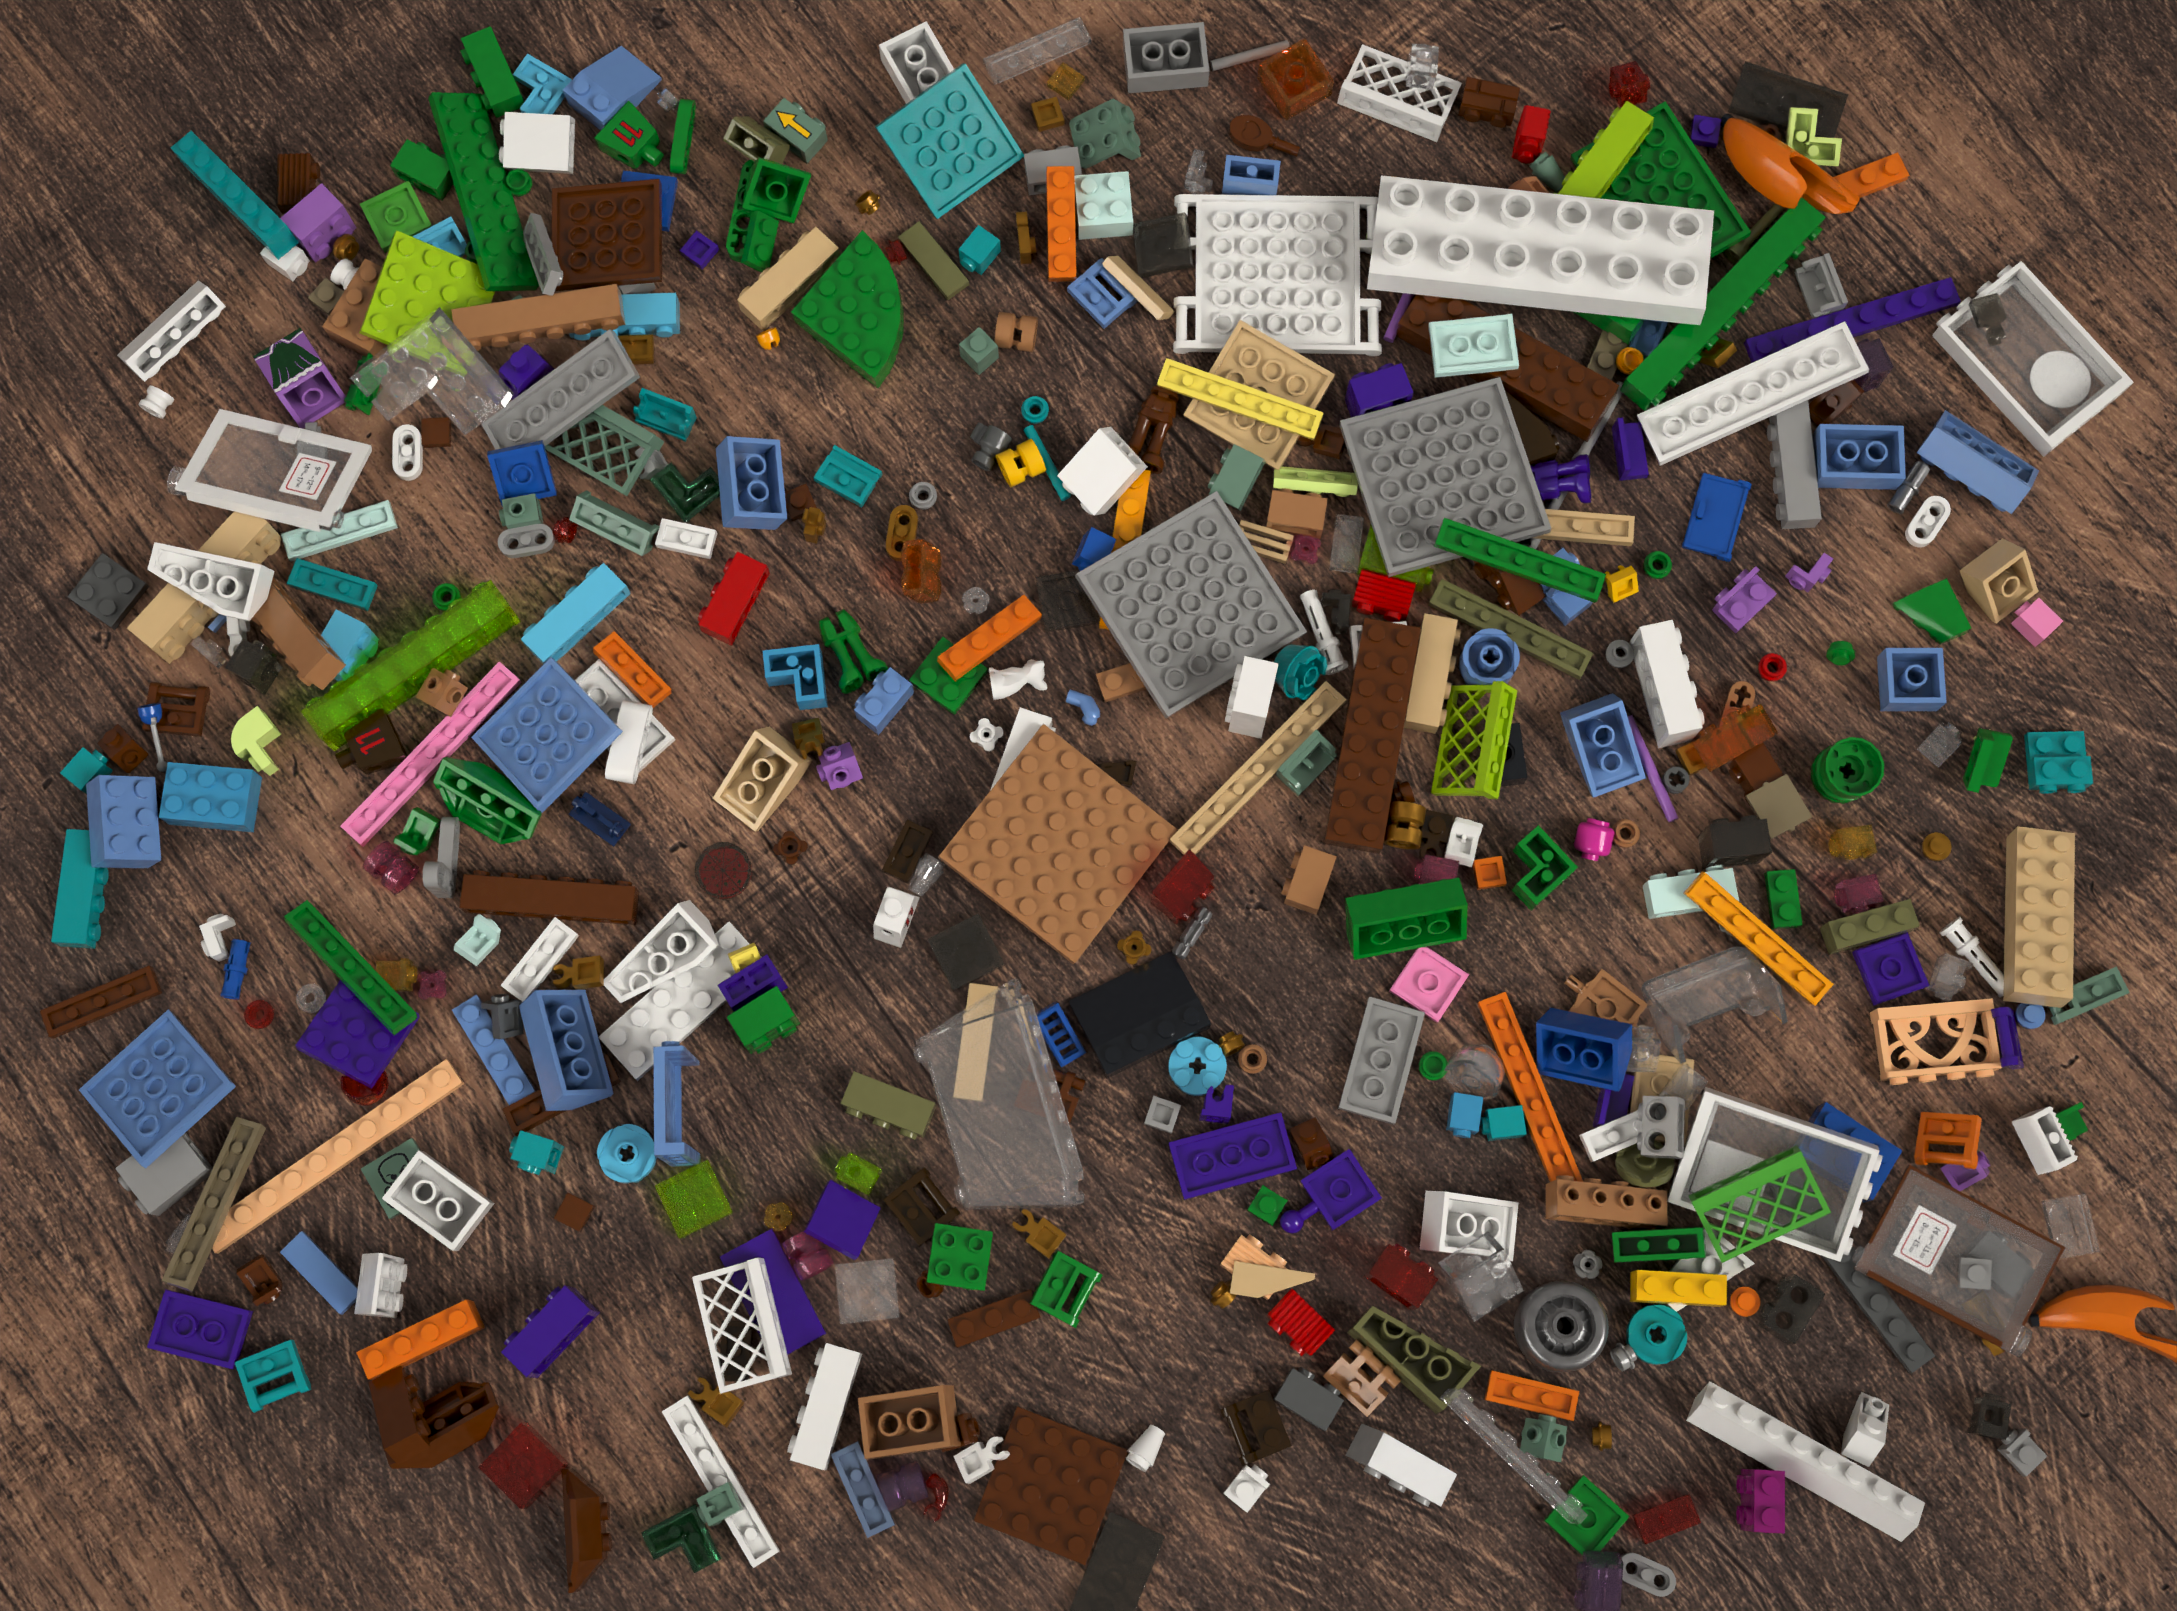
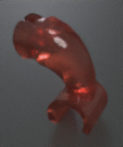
[923,1473,949,1523]

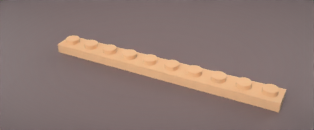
[212,1059,464,1254]

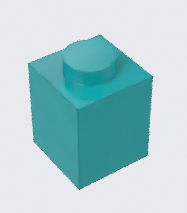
[959,225,1001,275]
[60,747,113,794]
[1480,1105,1527,1141]

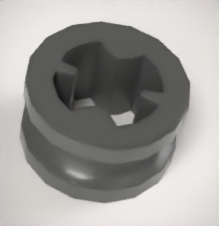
[1662,766,1690,794]

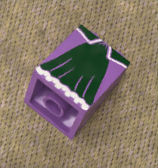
[253,328,346,429]

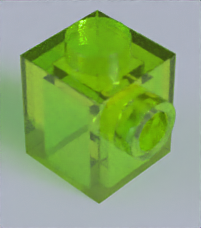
[834,1152,882,1197]

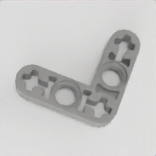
[423,817,460,898]

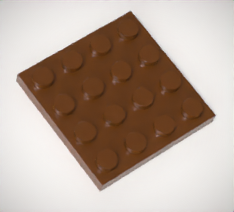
[551,179,662,291]
[974,1407,1128,1565]

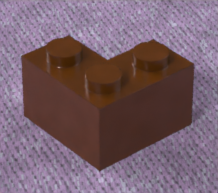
[1473,560,1546,616]

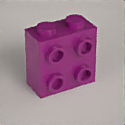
[1736,1469,1785,1534]

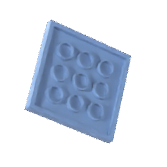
[471,657,623,813]
[79,1009,236,1168]

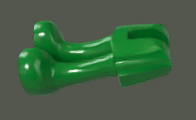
[818,609,888,694]

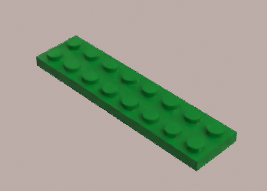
[428,92,539,291]

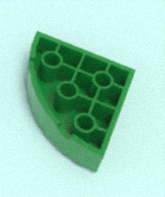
[791,230,904,388]

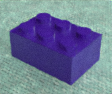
[501,1285,600,1379]

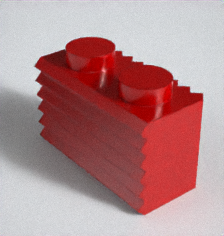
[1512,105,1551,164]
[1351,569,1416,622]
[1266,1289,1335,1357]

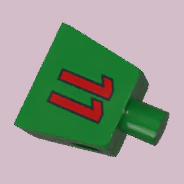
[595,101,664,169]

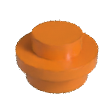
[1730,1287,1760,1317]

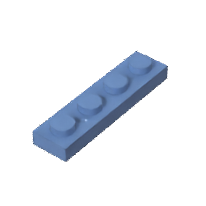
[452,994,536,1105]

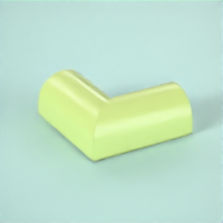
[1785,107,1842,166]

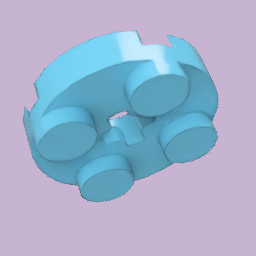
[1168,1037,1227,1096]
[597,1124,657,1183]

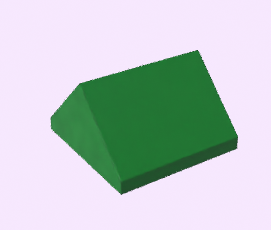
[742,157,811,223]

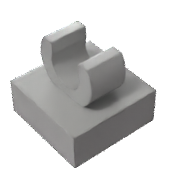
[635,447,671,480]

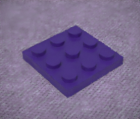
[295,980,420,1089]

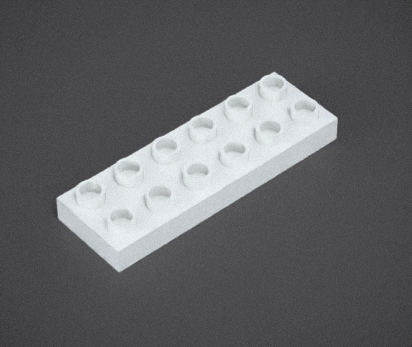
[1367,176,1714,325]

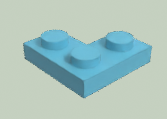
[512,54,572,115]

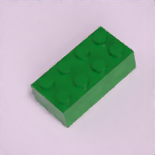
[1345,877,1468,960]

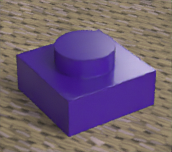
[1690,115,1721,148]
[680,230,719,270]

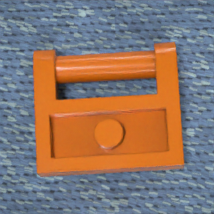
[1914,1112,1982,1169]

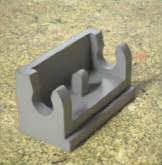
[1794,253,1848,319]

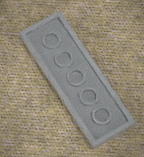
[481,329,640,450]

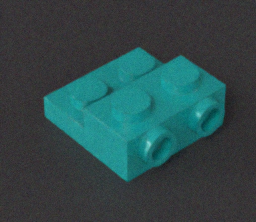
[2024,731,2093,794]

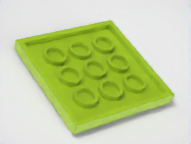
[359,230,495,376]

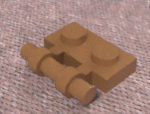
[1323,1339,1401,1417]

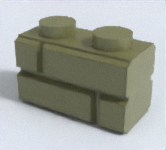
[723,116,790,164]

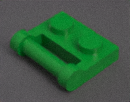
[1029,1250,1103,1328]

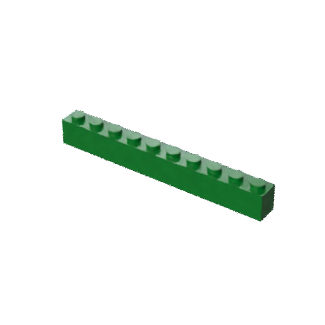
[1620,197,1826,411]

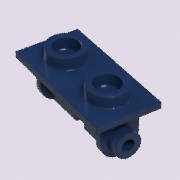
[569,792,631,847]

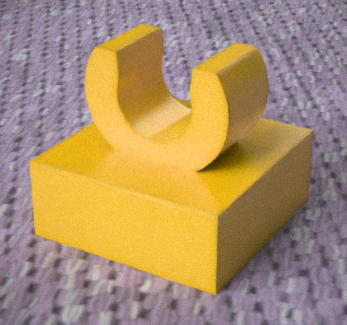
[1605,565,1639,603]

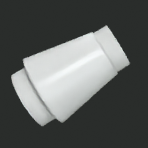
[1126,1424,1165,1472]

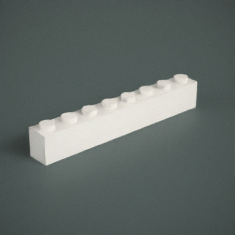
[1686,1381,1925,1542]

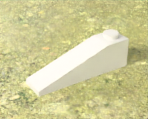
[147,542,274,621]
[604,900,719,1003]

